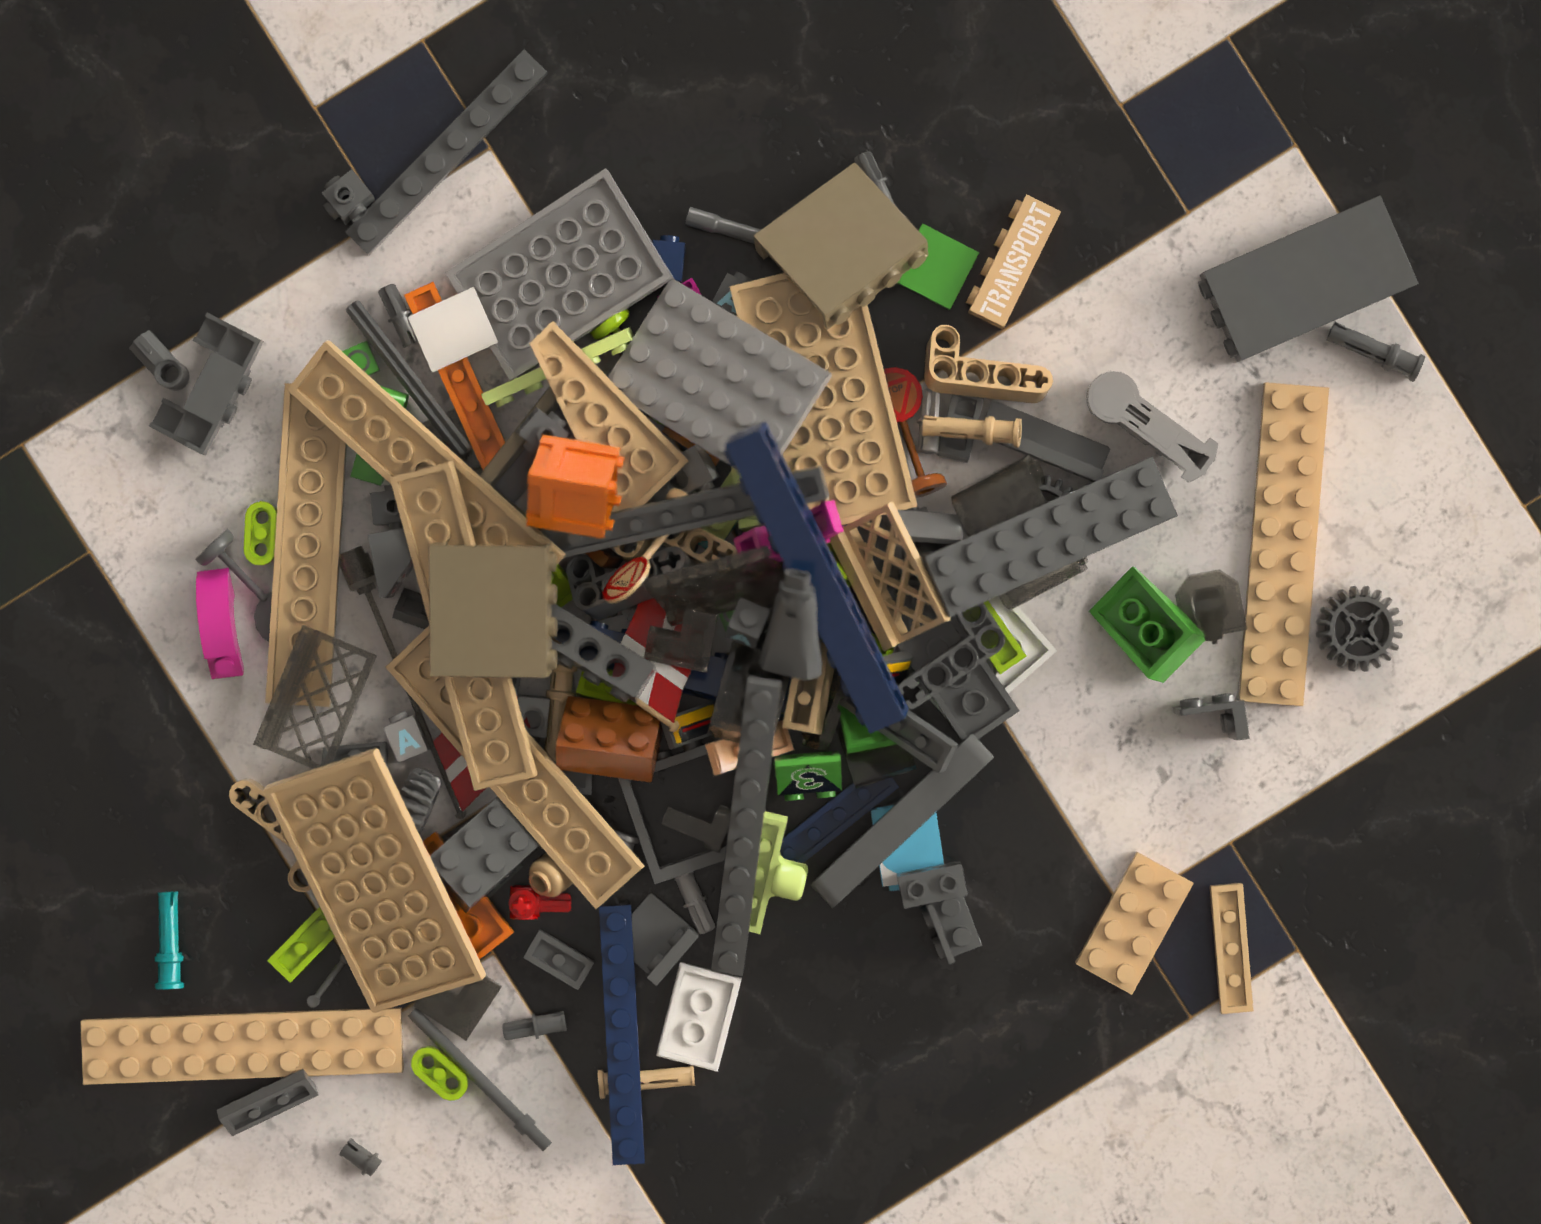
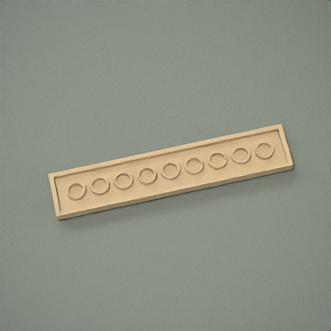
[287,340,566,572]
[1238,382,1329,706]
[265,383,347,707]
[390,461,538,791]
[385,625,644,909]
[81,1007,404,1085]

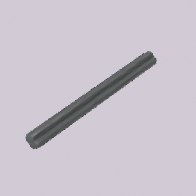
[346,300,471,458]

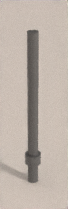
[408,1007,552,1151]

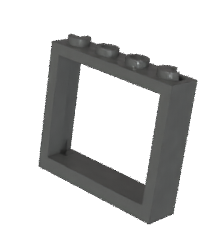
[618,729,766,884]

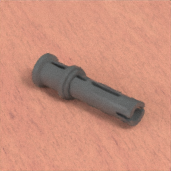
[1326,322,1425,382]

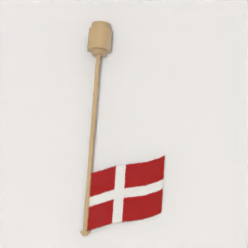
[552,595,704,732]

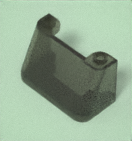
[951,454,1088,610]

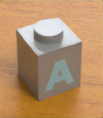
[383,711,431,763]

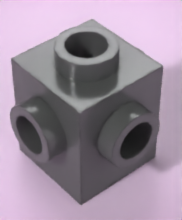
[322,169,375,225]
[515,407,569,457]
[370,484,403,530]

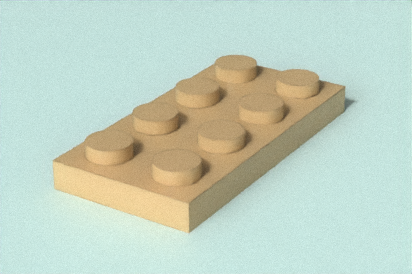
[1075,851,1194,995]

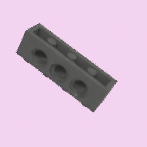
[552,604,656,703]

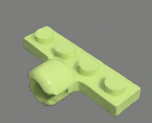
[749,811,808,934]

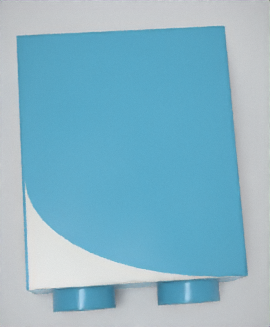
[870,805,944,891]

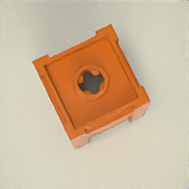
[526,435,625,539]

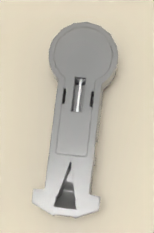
[1086,371,1218,483]

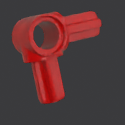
[508,885,572,920]

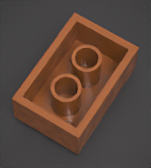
[556,696,663,783]

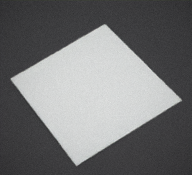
[408,287,498,373]

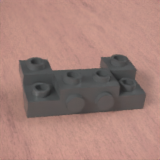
[149,312,264,456]

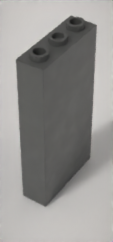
[1198,195,1419,363]

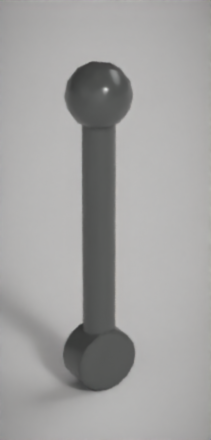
[307,952,348,1008]

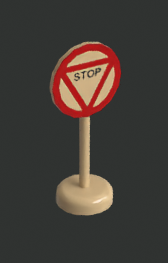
[603,488,689,604]

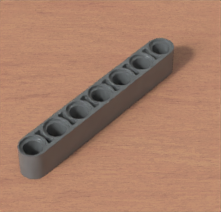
[810,733,994,908]

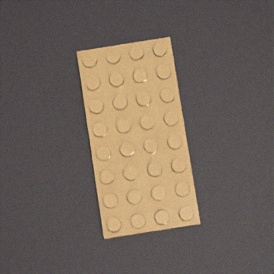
[730,273,918,525]
[263,748,486,1013]

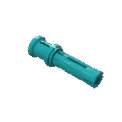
[154,892,184,989]

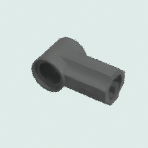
[129,330,190,391]

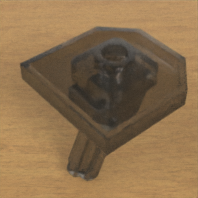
[1175,569,1247,644]

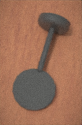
[195,529,272,642]

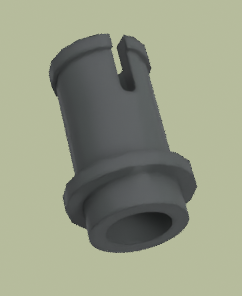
[339,1138,382,1176]

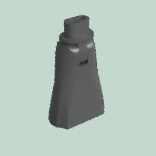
[759,569,822,681]

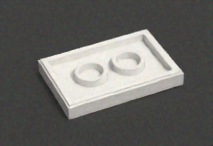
[656,962,742,1072]

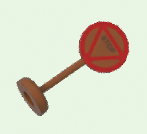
[884,367,947,498]

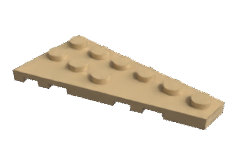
[529,321,689,512]

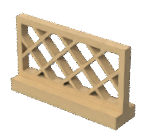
[830,502,951,651]

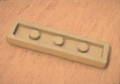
[1209,883,1254,1014]

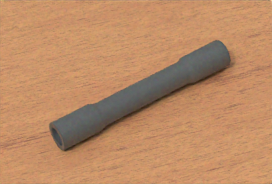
[685,207,761,244]

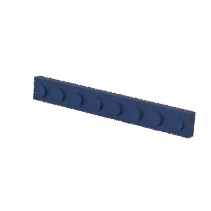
[599,905,645,1165]

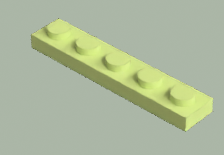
[481,327,634,408]

